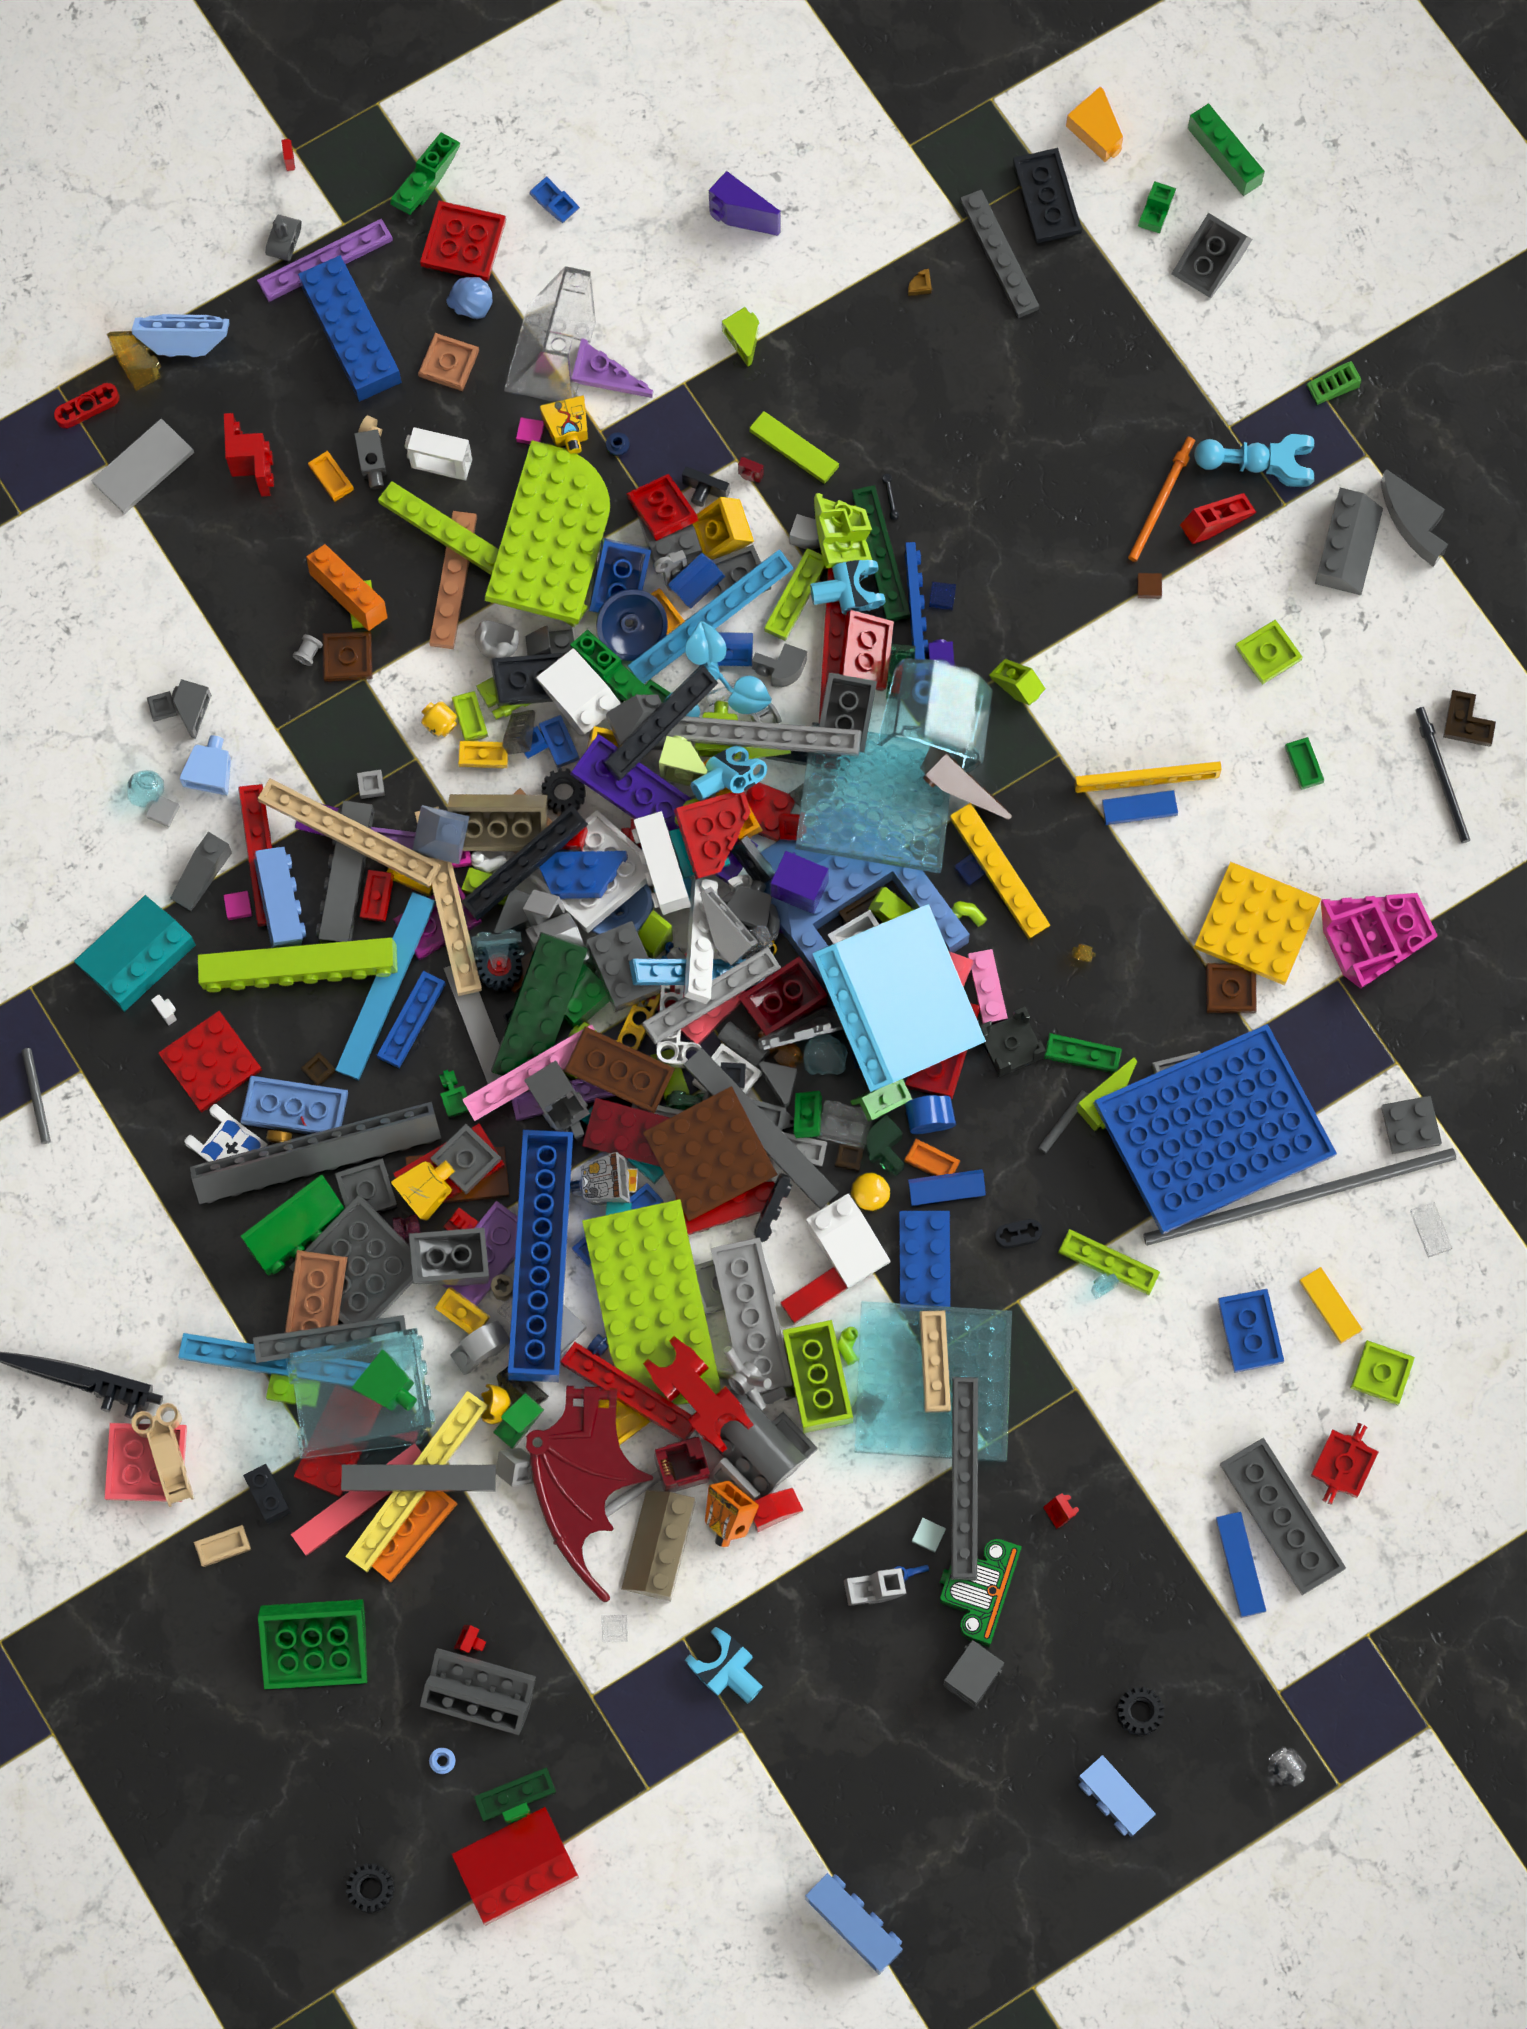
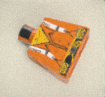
[705,1480,759,1547]

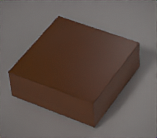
[1137,573,1162,599]

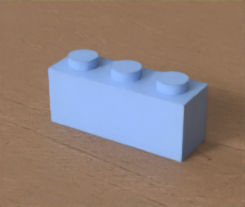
[1078,1755,1155,1837]

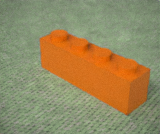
[306,544,387,631]

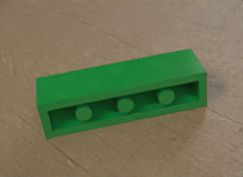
[1188,103,1265,196]

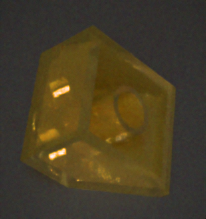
[107,331,161,391]

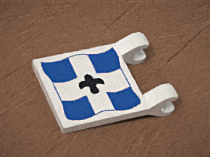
[184,1104,268,1162]

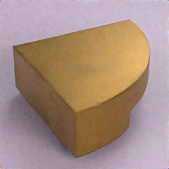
[908,269,932,296]

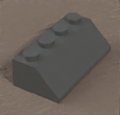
[1315,487,1383,595]

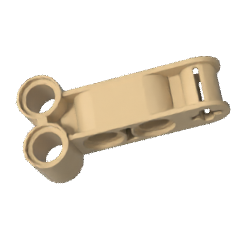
[131,1403,194,1507]

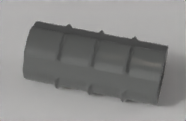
[718,1021,770,1068]

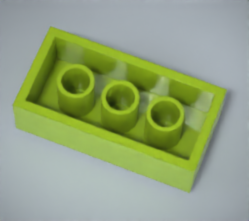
[782,1320,853,1433]

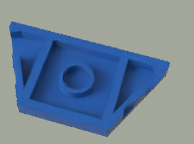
[539,851,628,899]

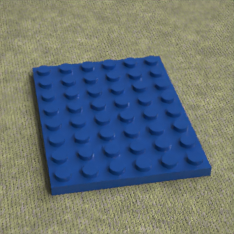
[1093,1024,1337,1235]

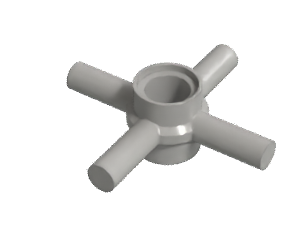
[718,1346,772,1410]

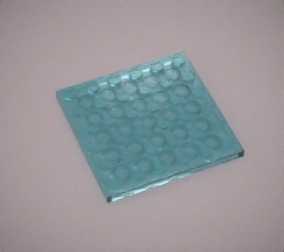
[795,722,955,873]
[854,1301,1012,1462]

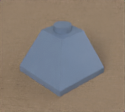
[412,805,469,864]

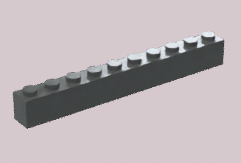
[190,1102,441,1204]

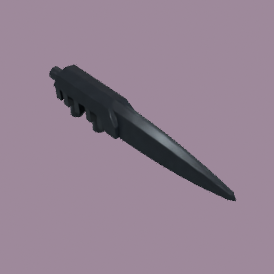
[0,1352,163,1419]

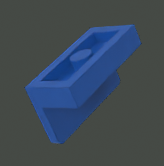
[668,553,726,609]
[718,632,753,666]

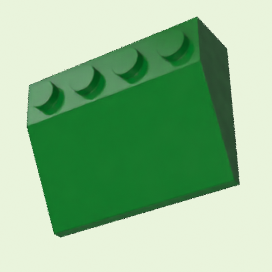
[241,1175,345,1276]
[258,1599,367,1689]

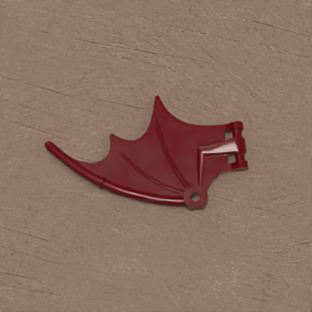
[526,1385,653,1602]

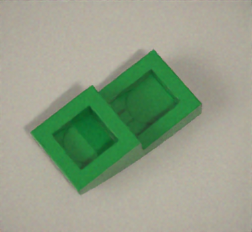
[1138,181,1176,234]

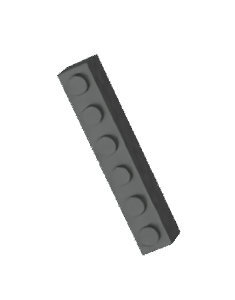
[316,801,375,944]

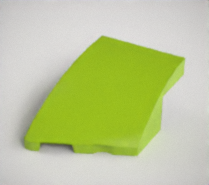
[814,493,872,568]

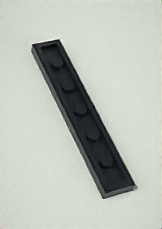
[602,665,718,781]
[461,805,588,921]

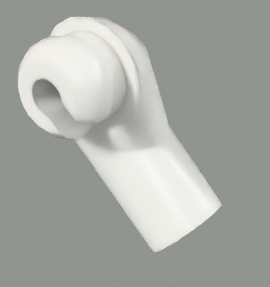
[471,851,507,873]

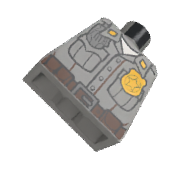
[570,1152,630,1205]

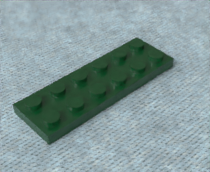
[491,932,588,1076]

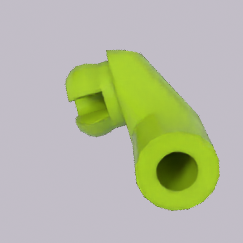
[951,901,987,927]
[837,1327,859,1366]

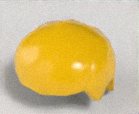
[851,1173,890,1211]
[481,1384,510,1424]

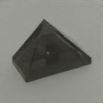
[496,1367,549,1407]

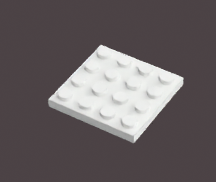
[528,810,649,933]

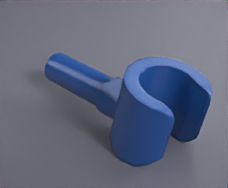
[894,1565,929,1582]

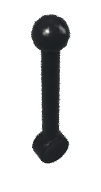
[882,474,899,520]

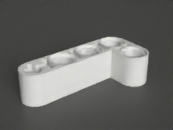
[657,985,702,1068]

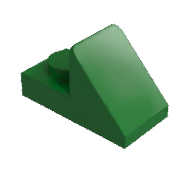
[493,1393,544,1449]

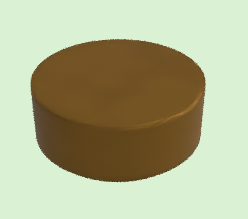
[266,1130,292,1143]

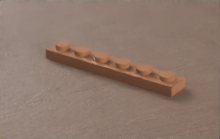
[430,511,477,649]

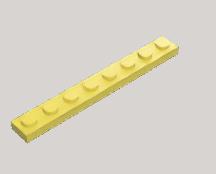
[346,1391,488,1572]

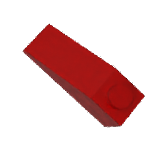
[1180,493,1256,544]

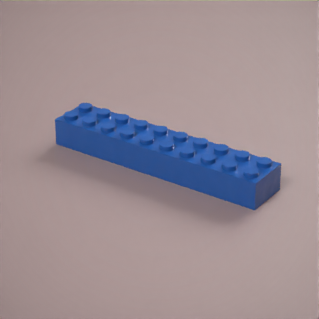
[508,1130,573,1383]

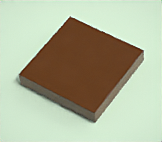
[323,631,373,681]
[1206,963,1257,1013]

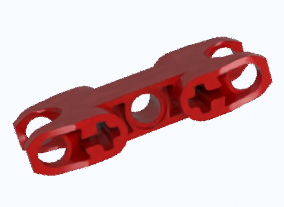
[643,1336,754,1453]

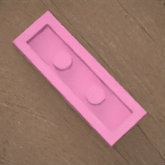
[968,949,1008,1024]

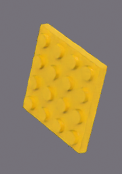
[1194,861,1321,986]

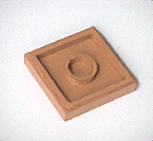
[418,333,479,391]

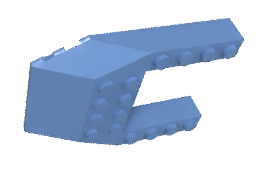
[760,803,970,1000]

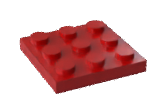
[420,201,507,281]
[159,1011,262,1113]

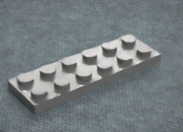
[711,1237,793,1396]

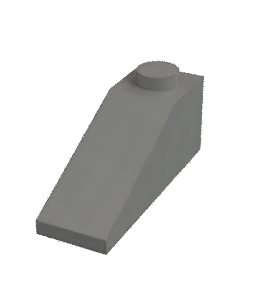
[700,887,759,965]

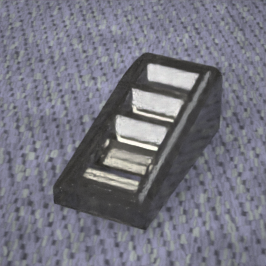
[502,710,535,755]

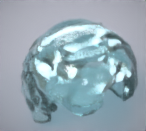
[803,1034,848,1075]

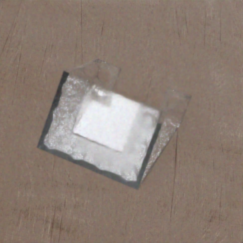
[504,266,596,402]

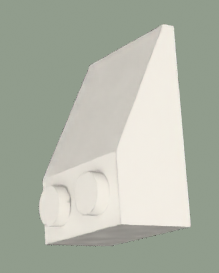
[535,648,621,735]
[806,1194,890,1289]

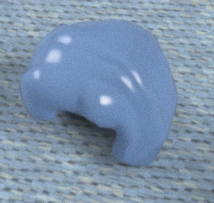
[446,277,493,319]

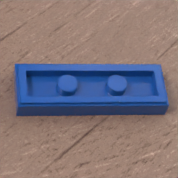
[1102,790,1178,825]
[908,1169,986,1206]

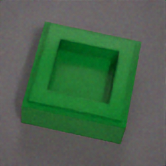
[502,1803,531,1824]

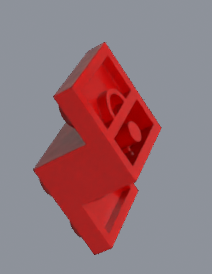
[224,413,274,497]

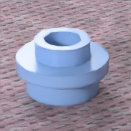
[429,1748,455,1774]

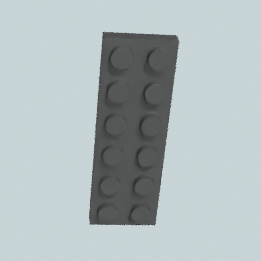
[1220,1437,1346,1596]

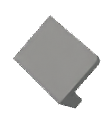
[496,1448,533,1487]

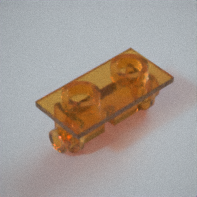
[758,1031,805,1068]

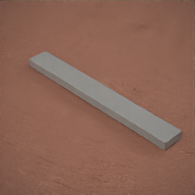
[666,716,861,756]

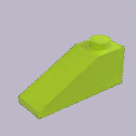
[1076,1058,1137,1131]

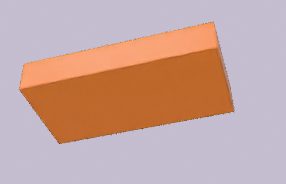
[904,1139,960,1176]

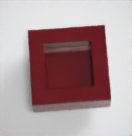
[738,457,764,483]

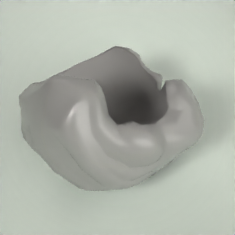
[475,621,519,659]

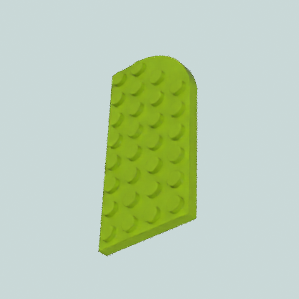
[485,440,610,624]
[582,1199,721,1405]

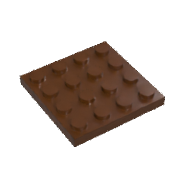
[643,1086,778,1221]

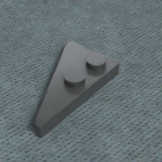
[758,1006,844,1050]

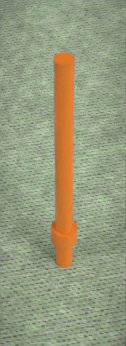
[1128,437,1195,562]

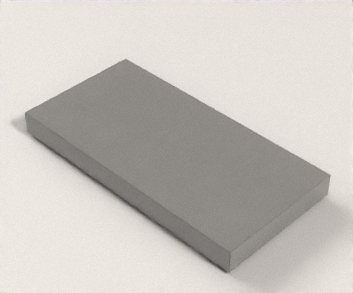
[91,419,194,514]

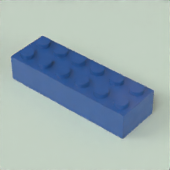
[298,255,402,402]

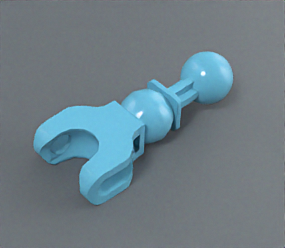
[1194,434,1314,487]

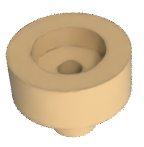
[358,415,383,436]

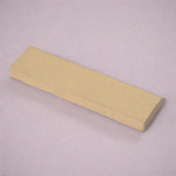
[919,1311,951,1413]

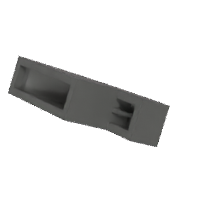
[1381,469,1448,567]

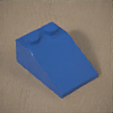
[589,538,651,620]

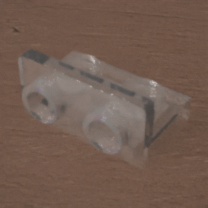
[816,1100,872,1149]

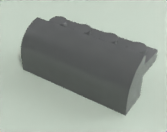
[713,1389,807,1497]
[420,1648,536,1735]

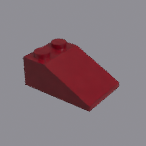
[738,956,827,1036]

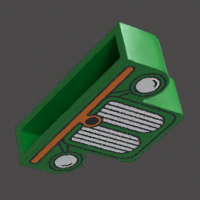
[940,1539,1022,1647]

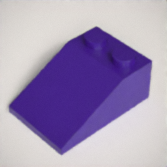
[708,171,781,236]

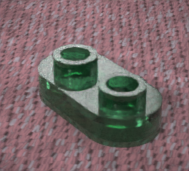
[666,1090,705,1111]

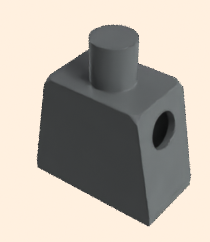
[354,429,387,489]

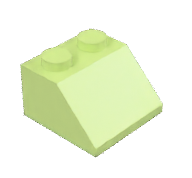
[659,736,707,787]

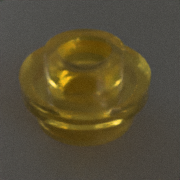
[1072,944,1096,963]

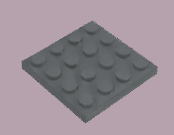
[290,1195,413,1324]

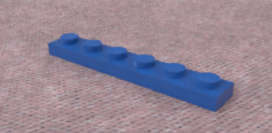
[904,542,930,685]

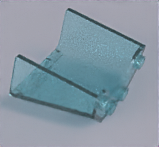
[877,658,992,772]

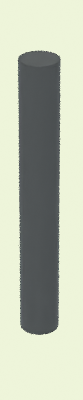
[1038,1090,1088,1154]

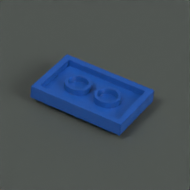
[1217,1289,1284,1373]

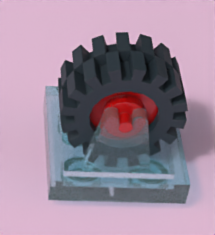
[471,930,524,991]

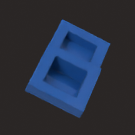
[529,176,580,223]

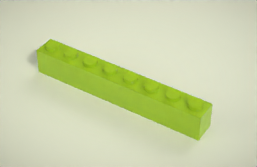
[198,938,398,992]

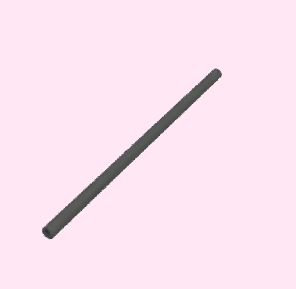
[1143,1148,1456,1246]

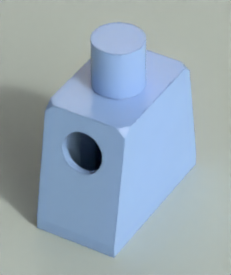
[180,735,231,796]

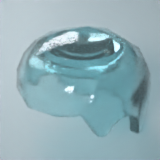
[127,770,164,807]

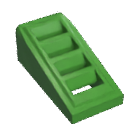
[1307,361,1361,405]

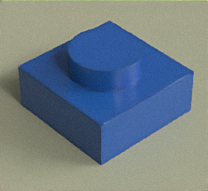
[516,726,548,759]

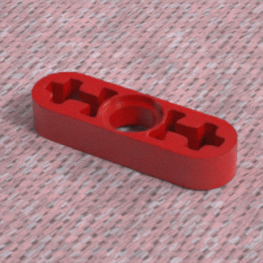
[54,383,119,429]

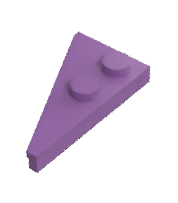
[571,338,654,398]

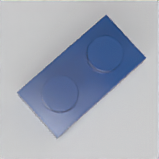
[539,715,580,769]

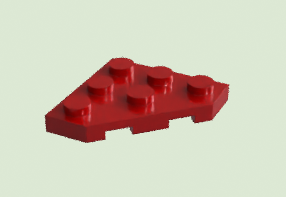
[674,792,751,880]

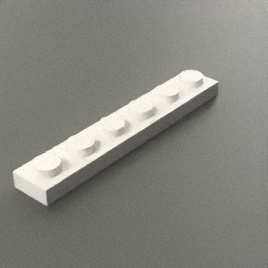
[684,877,718,1004]

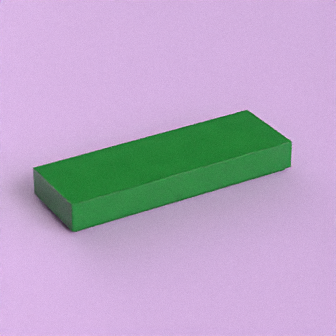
[1044,1033,1122,1074]

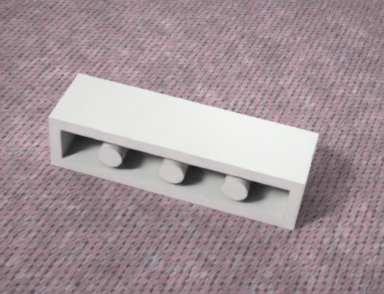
[632,811,691,915]

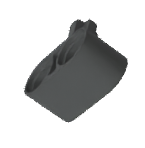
[265,214,302,261]

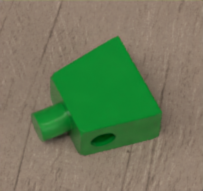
[352,1349,417,1411]

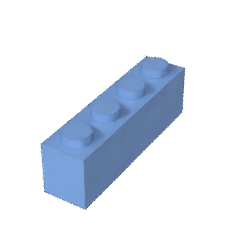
[254,847,306,948]

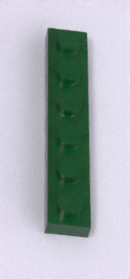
[852,485,910,621]

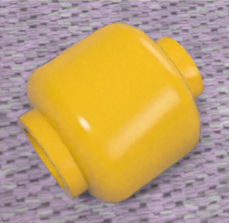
[421,701,457,737]

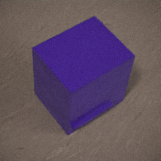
[771,851,829,914]

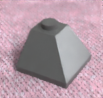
[606,695,666,750]

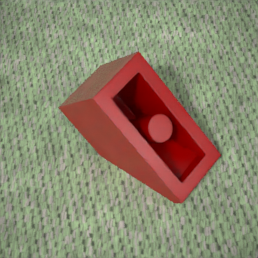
[752,1488,804,1533]

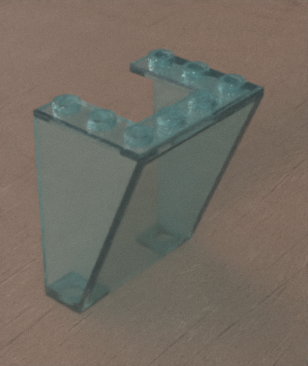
[286,1328,435,1459]

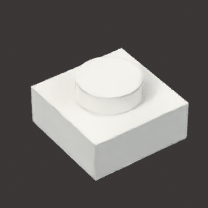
[151,995,177,1025]

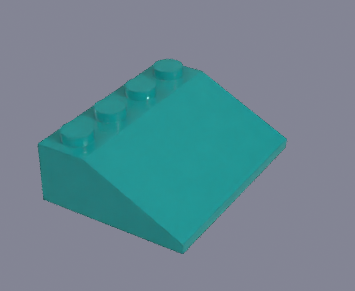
[74,895,196,1012]

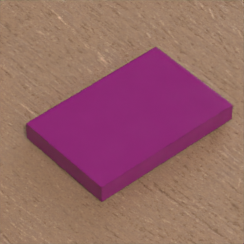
[393,884,482,961]

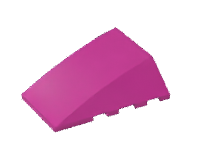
[1321,893,1437,988]

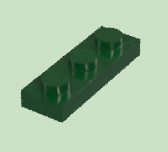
[474,1767,557,1822]

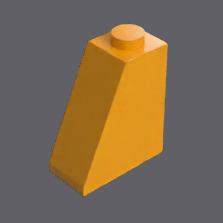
[1066,87,1123,162]

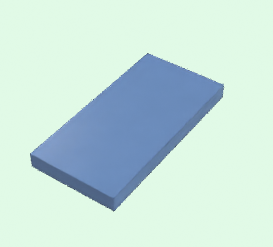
[241,1076,348,1135]

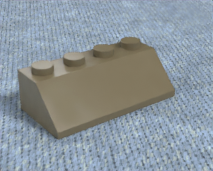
[447,794,548,851]
[621,1490,696,1602]

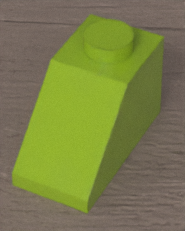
[722,307,760,366]
[989,659,1046,705]
[638,910,673,959]

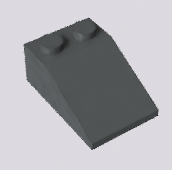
[1172,213,1253,298]
[636,512,702,574]
[819,672,877,753]
[409,1227,489,1286]

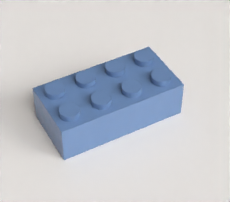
[805,1873,903,1975]

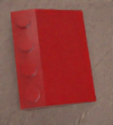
[452,1807,579,1926]

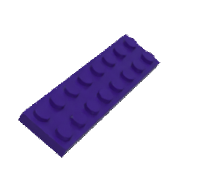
[570,734,758,885]

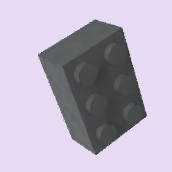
[586,921,661,1012]

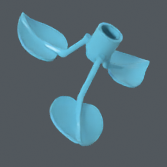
[663,621,772,717]

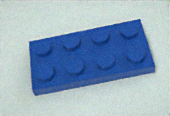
[899,1211,951,1311]

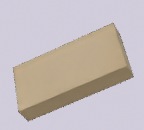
[194,1525,251,1567]

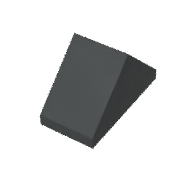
[759,1061,797,1110]

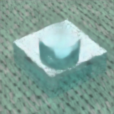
[1091,1273,1119,1299]

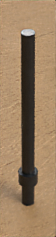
[1415,707,1470,843]

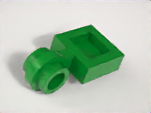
[439,1069,469,1118]

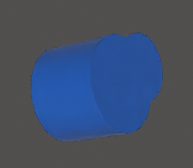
[905,1095,956,1134]

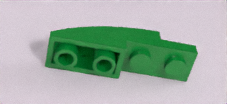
[391,132,460,215]
[570,629,656,703]

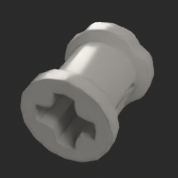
[293,634,323,666]
[750,703,782,724]

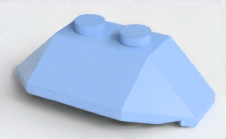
[132,314,229,357]

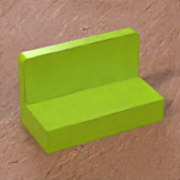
[868,887,914,923]

